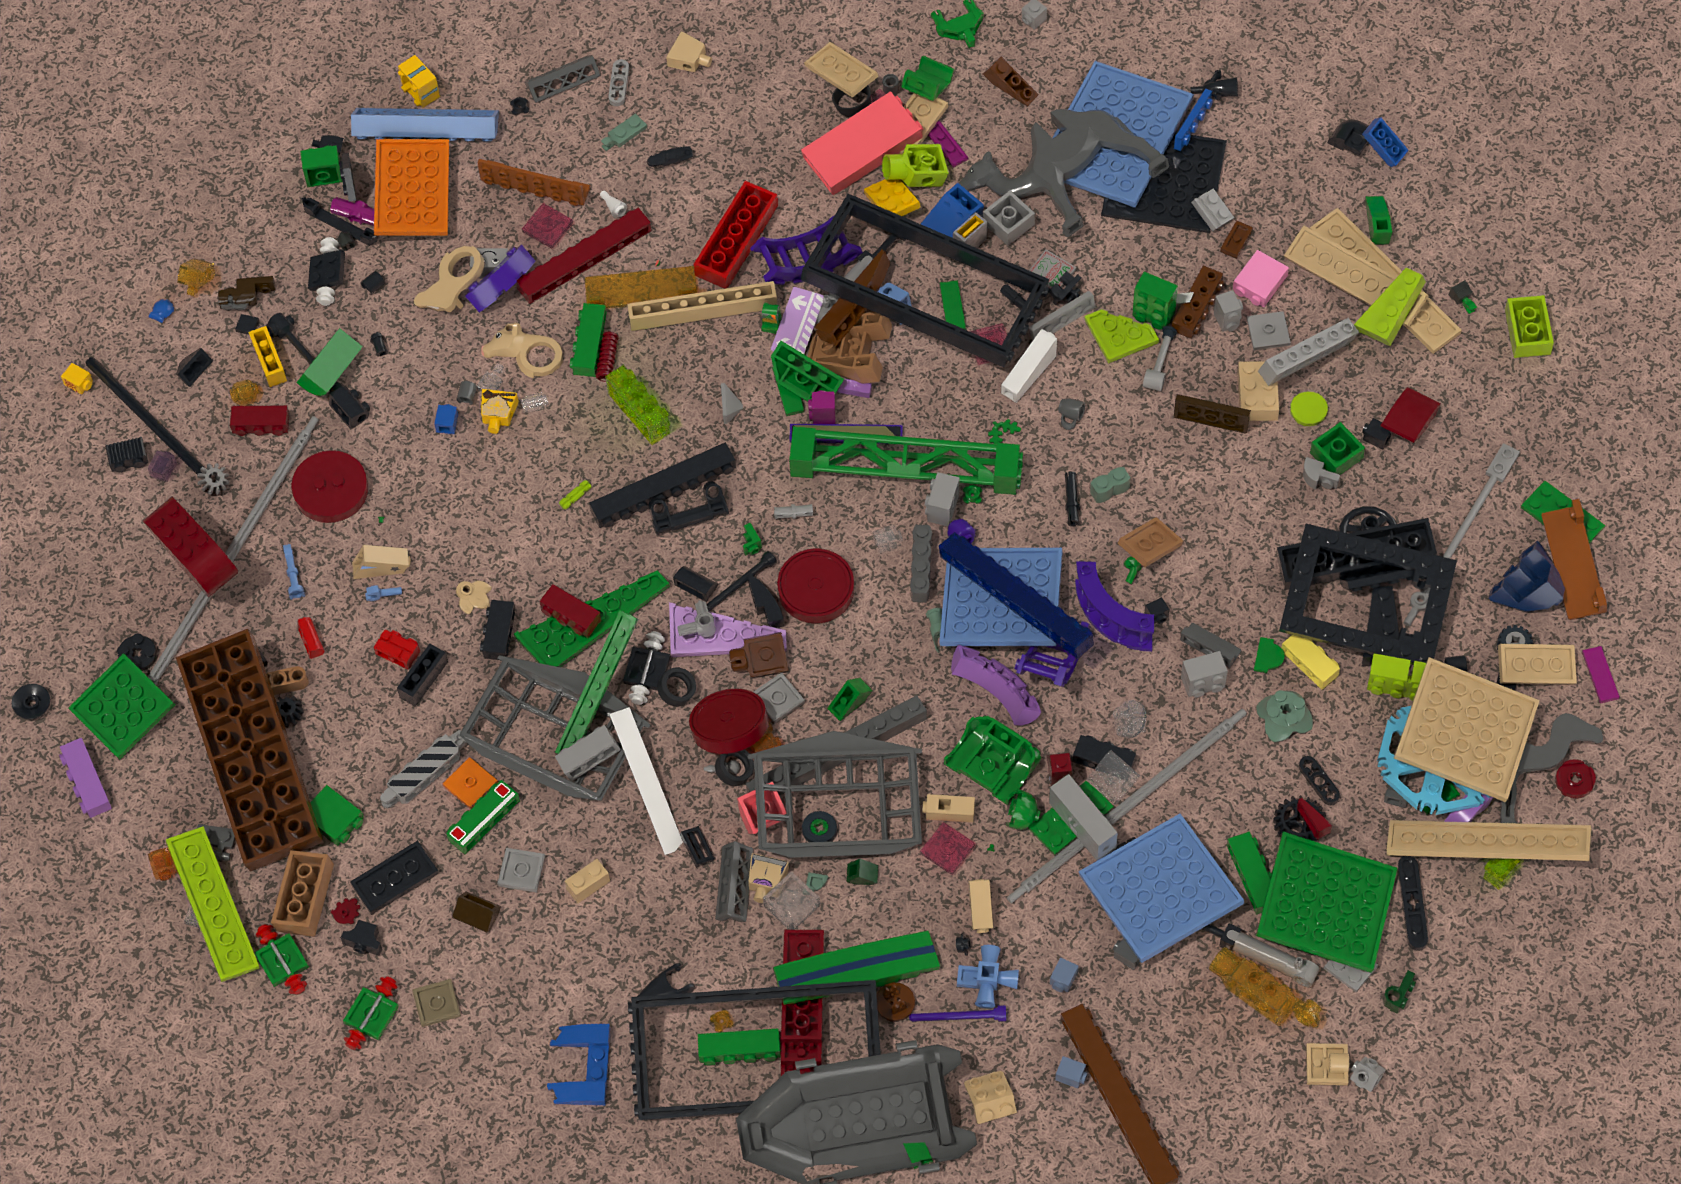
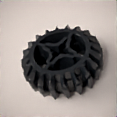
[1273,795,1326,842]

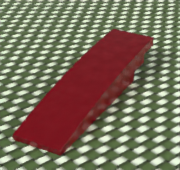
[781,929,824,1076]

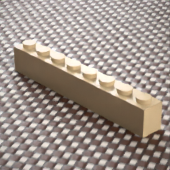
[627,281,777,331]

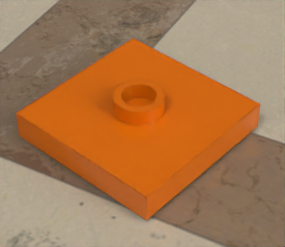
[443,757,498,809]

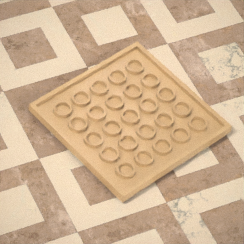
[1394,657,1540,802]

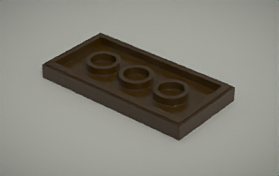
[1174,394,1251,434]

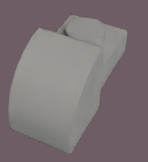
[1303,457,1340,490]

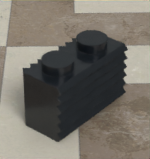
[105,437,149,472]

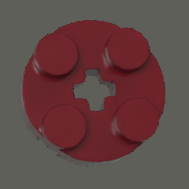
[1555,759,1596,799]

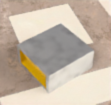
[953,213,987,248]

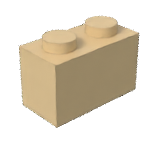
[565,859,610,904]

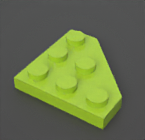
[1084,309,1159,363]

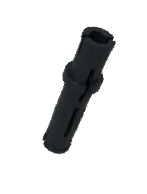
[1064,471,1080,527]

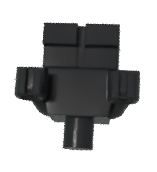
[312,135,344,156]

